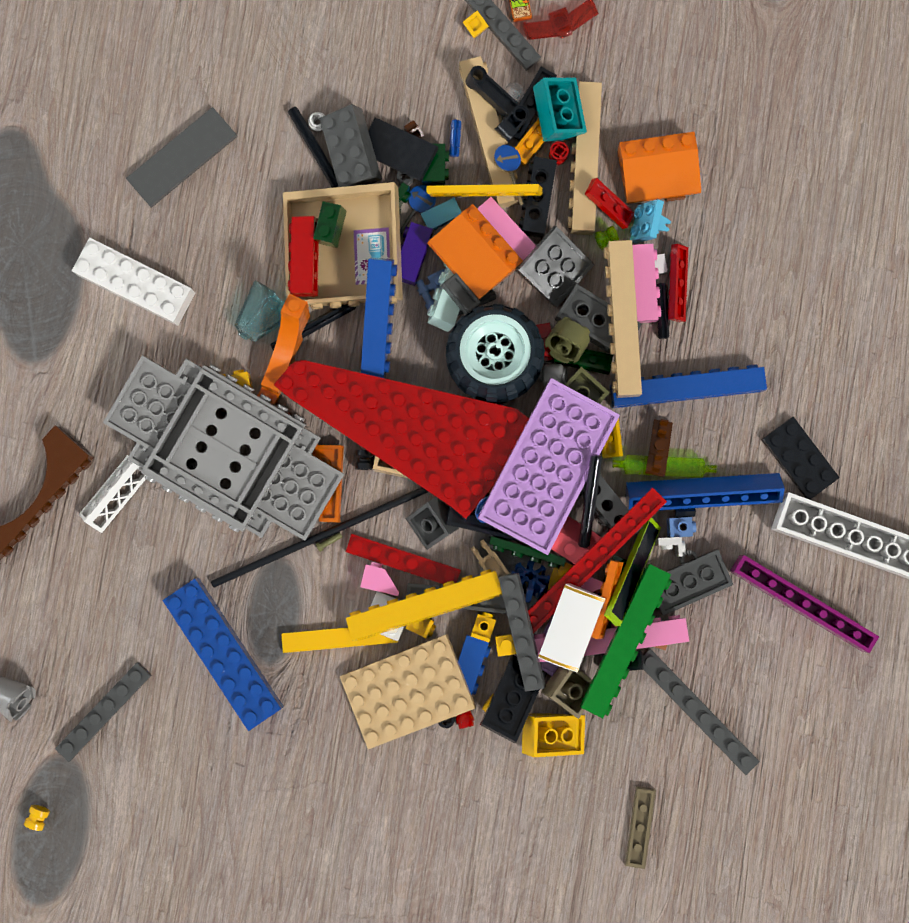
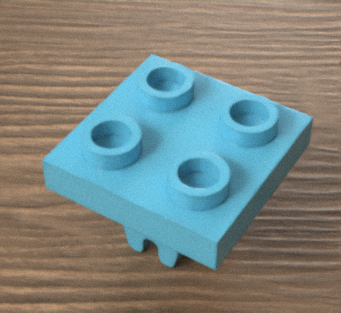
[630,199,671,243]

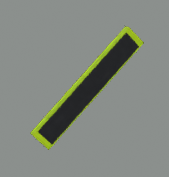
[604,517,661,626]

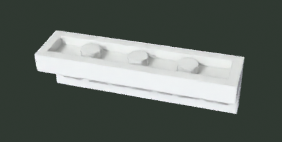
[79,455,146,533]

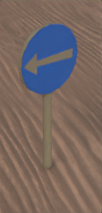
[494,145,523,205]

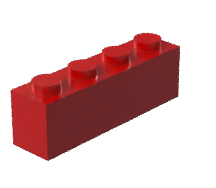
[288,216,319,297]

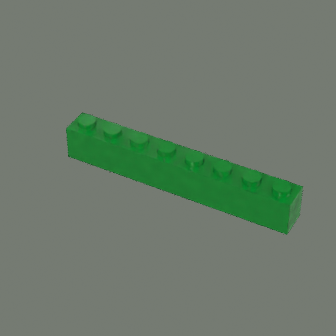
[580,564,672,719]

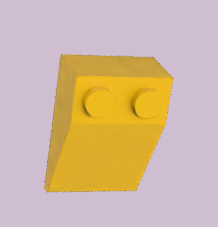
[522,713,585,757]

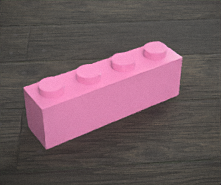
[477,197,536,260]
[632,244,661,323]

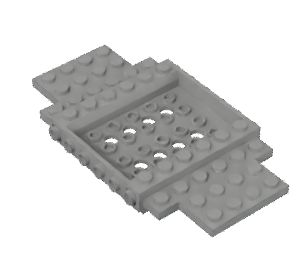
[103,355,345,541]

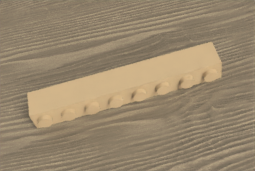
[459,56,523,208]
[567,81,602,235]
[604,240,642,398]

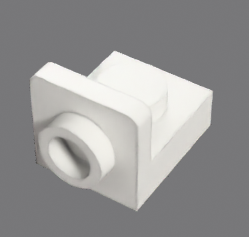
[656,537,685,557]

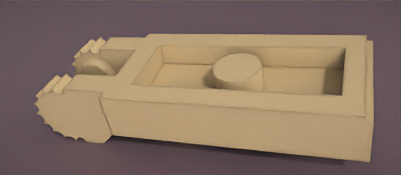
[470,539,510,583]

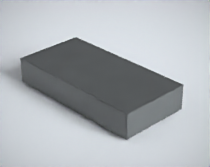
[441,273,481,315]

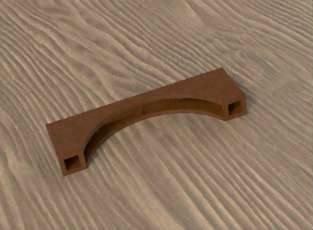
[0,425,94,564]

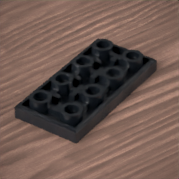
[368,117,439,182]

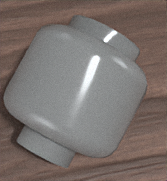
[539,364,568,387]

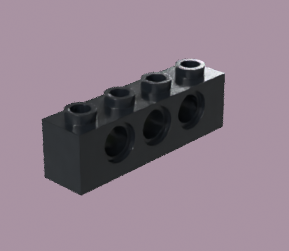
[519,157,557,238]

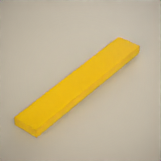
[426,184,542,197]
[281,627,399,653]

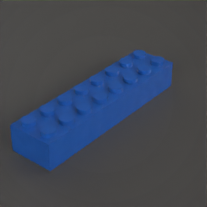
[162,578,284,731]

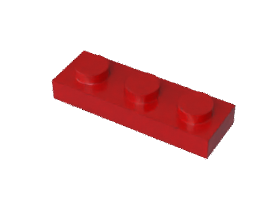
[585,178,634,229]

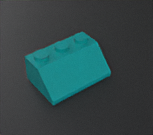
[533,78,587,141]

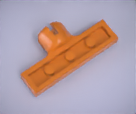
[591,560,624,640]

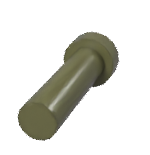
[316,532,343,552]

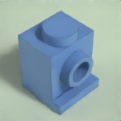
[666,517,696,538]

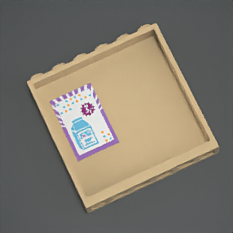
[283,182,403,309]

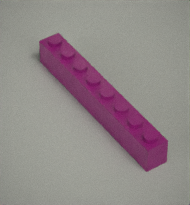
[729,555,879,653]

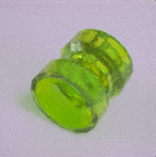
[594,226,619,250]

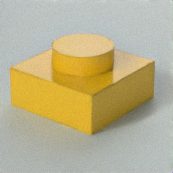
[463,10,489,39]

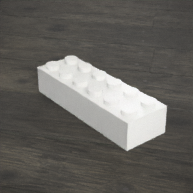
[72,237,195,326]

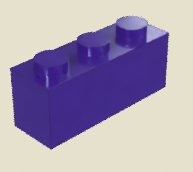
[401,222,433,286]

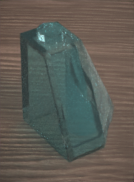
[235,280,285,342]

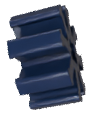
[511,561,550,603]

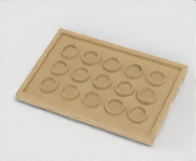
[340,634,476,749]

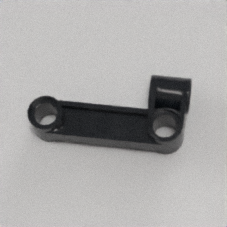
[466,66,529,142]

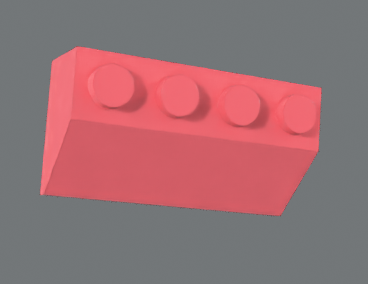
[551,516,602,565]

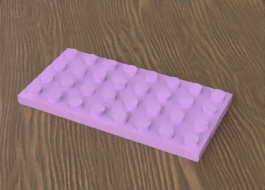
[478,378,620,555]

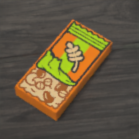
[509,0,532,22]

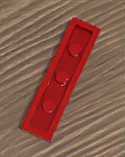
[668,244,689,323]

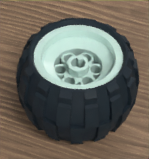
[446,304,545,404]

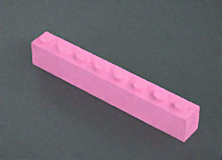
[534,615,689,662]

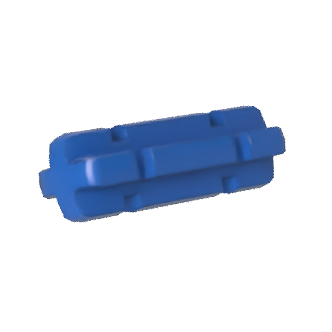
[449,120,461,157]

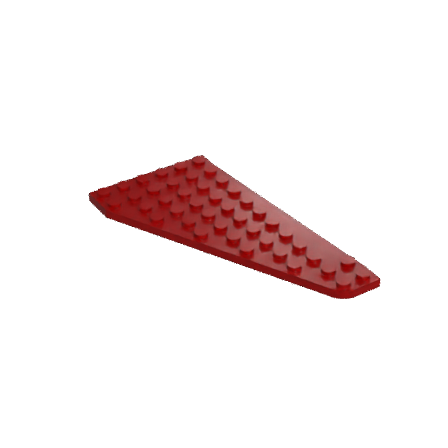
[274,360,529,519]

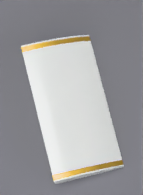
[538,583,606,672]

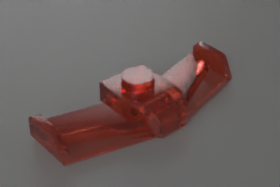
[522,0,599,40]

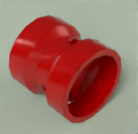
[549,141,569,165]

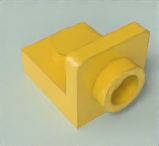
[405,618,436,639]

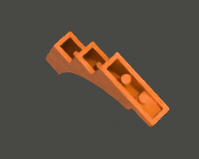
[258,294,310,405]

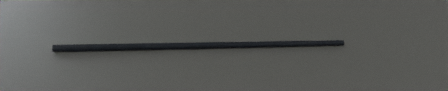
[211,487,428,588]

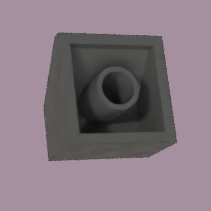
[406,497,459,550]

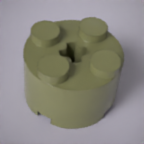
[545,317,590,363]

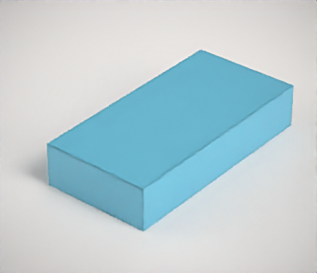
[421,198,462,230]

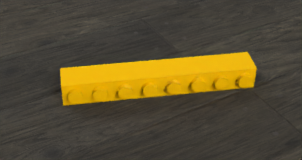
[346,569,502,642]

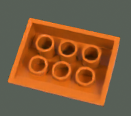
[617,132,701,204]
[427,204,523,300]

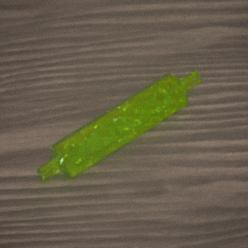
[612,455,717,478]

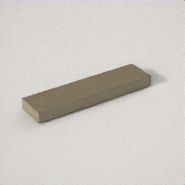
[625,786,656,869]

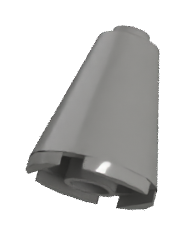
[0,676,36,722]

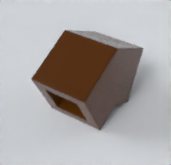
[404,120,424,138]

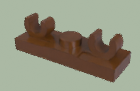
[645,419,673,477]

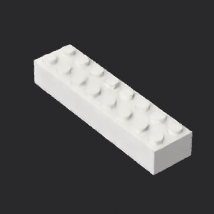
[771,492,909,579]

